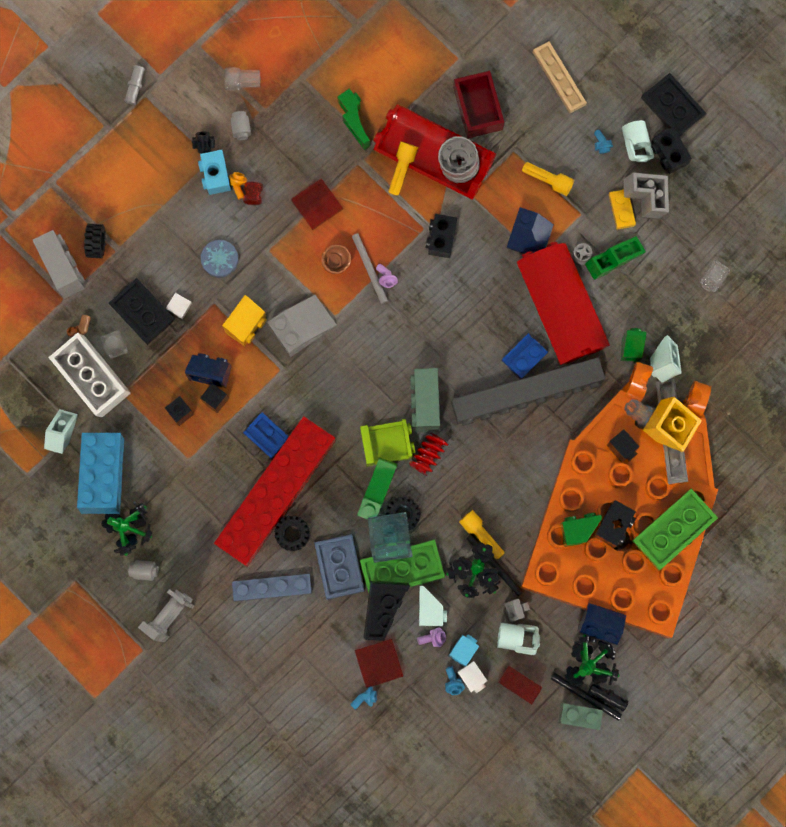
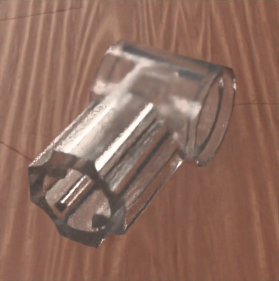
[224,67,261,91]
[624,399,656,429]

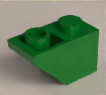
[620,328,646,362]
[560,513,602,547]

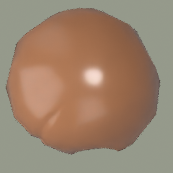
[321,245,351,274]

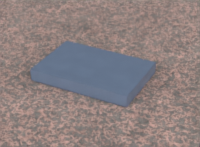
[314,534,365,600]

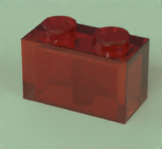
[497,666,542,705]

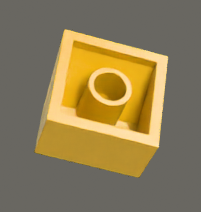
[222,295,267,347]
[643,397,702,452]

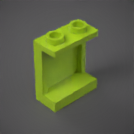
[360,419,415,467]

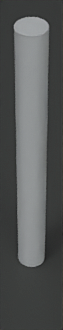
[352,233,388,304]

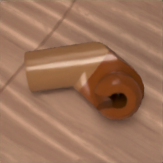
[67,315,91,338]

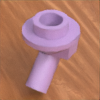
[376,264,398,288]
[417,627,446,647]

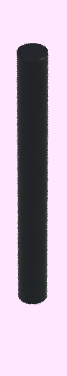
[466,534,524,597]
[550,672,622,721]

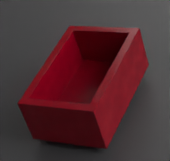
[453,71,505,139]

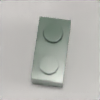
[558,703,603,730]

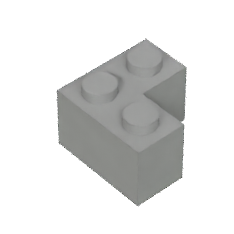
[623,173,669,219]

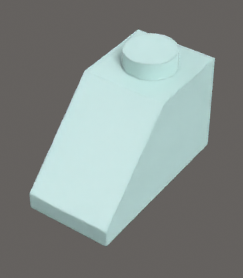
[650,335,682,383]
[44,409,78,454]
[419,586,447,627]

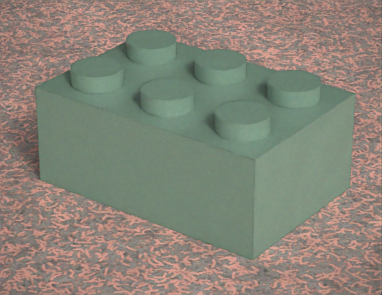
[410,368,440,433]

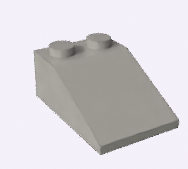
[267,295,337,357]

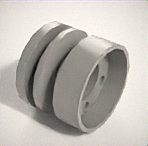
[438,136,480,183]

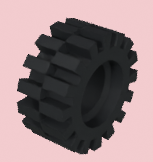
[84,223,106,258]
[385,497,420,533]
[274,515,310,552]

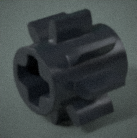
[192,131,215,154]

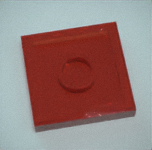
[291,178,343,230]
[354,639,403,688]

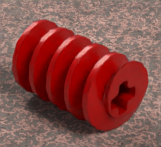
[409,433,449,476]

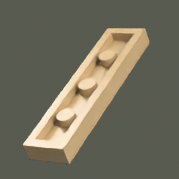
[533,41,587,113]

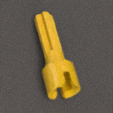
[388,142,418,195]
[522,162,574,196]
[459,510,505,559]

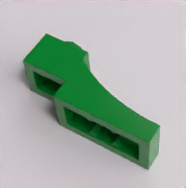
[337,88,370,150]
[585,236,646,280]
[357,458,398,522]

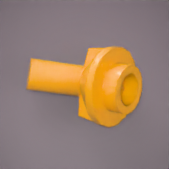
[229,172,247,200]

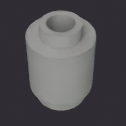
[230,111,251,141]
[128,560,159,581]

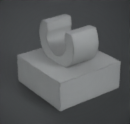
[505,599,530,622]

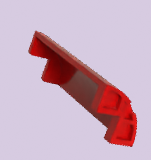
[373,104,497,200]
[517,242,610,365]

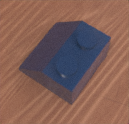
[185,353,231,388]
[577,603,626,645]

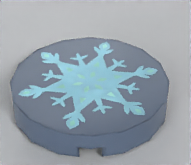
[201,240,239,278]

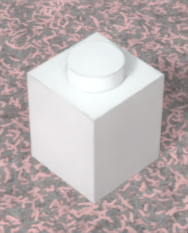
[457,661,487,693]

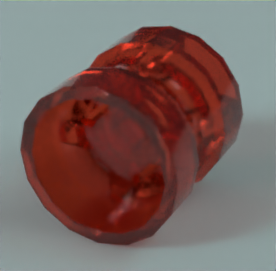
[243,182,263,205]

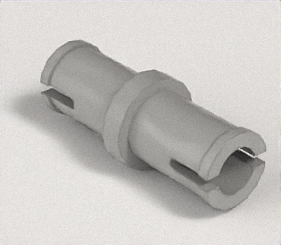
[124,65,145,105]

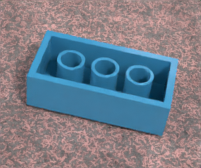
[77,433,124,514]

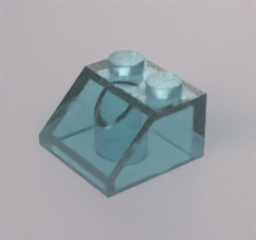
[368,512,413,563]

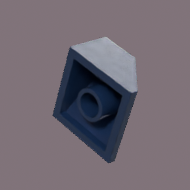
[507,207,554,254]

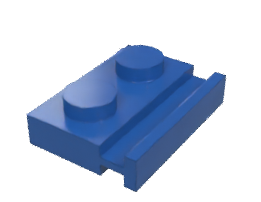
[501,333,548,380]
[243,413,289,459]

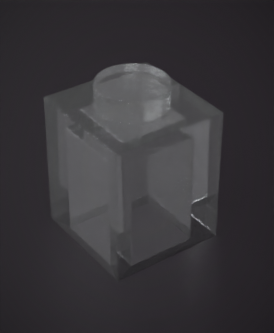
[700,260,731,292]
[100,330,128,359]

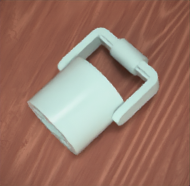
[622,120,654,162]
[497,623,540,655]

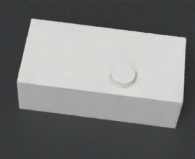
[49,333,131,417]

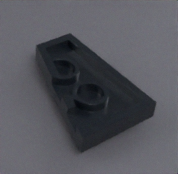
[363,581,410,641]

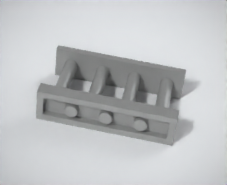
[138,589,194,643]

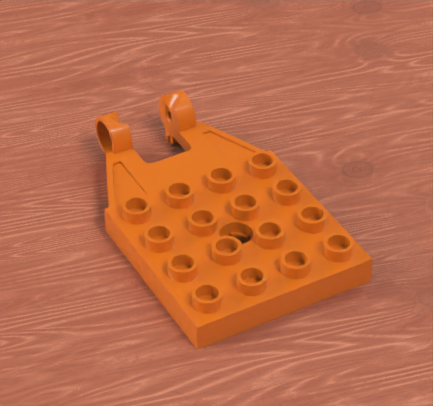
[520,362,718,639]

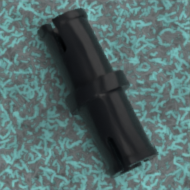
[588,682,629,712]

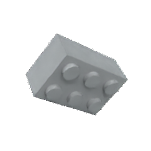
[33,230,85,299]

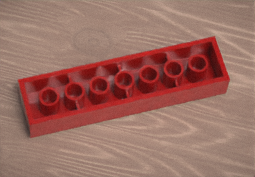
[214,416,336,567]

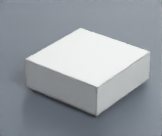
[166,293,192,319]

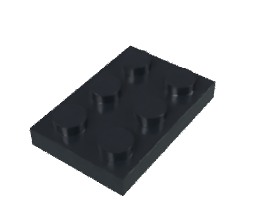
[641,73,707,137]
[109,278,175,345]

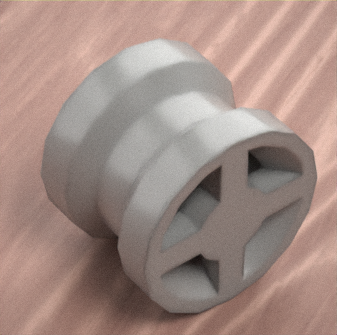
[572,243,592,265]

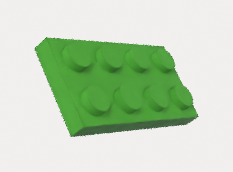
[632,488,718,570]
[360,540,445,593]

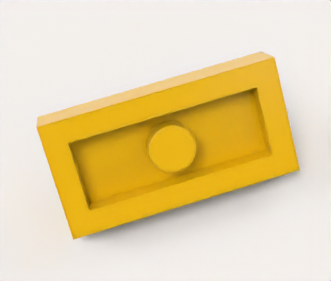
[608,190,636,230]

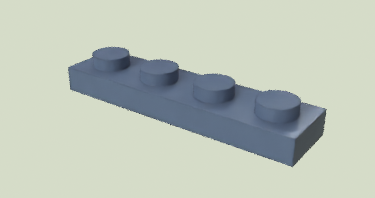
[232,574,312,601]

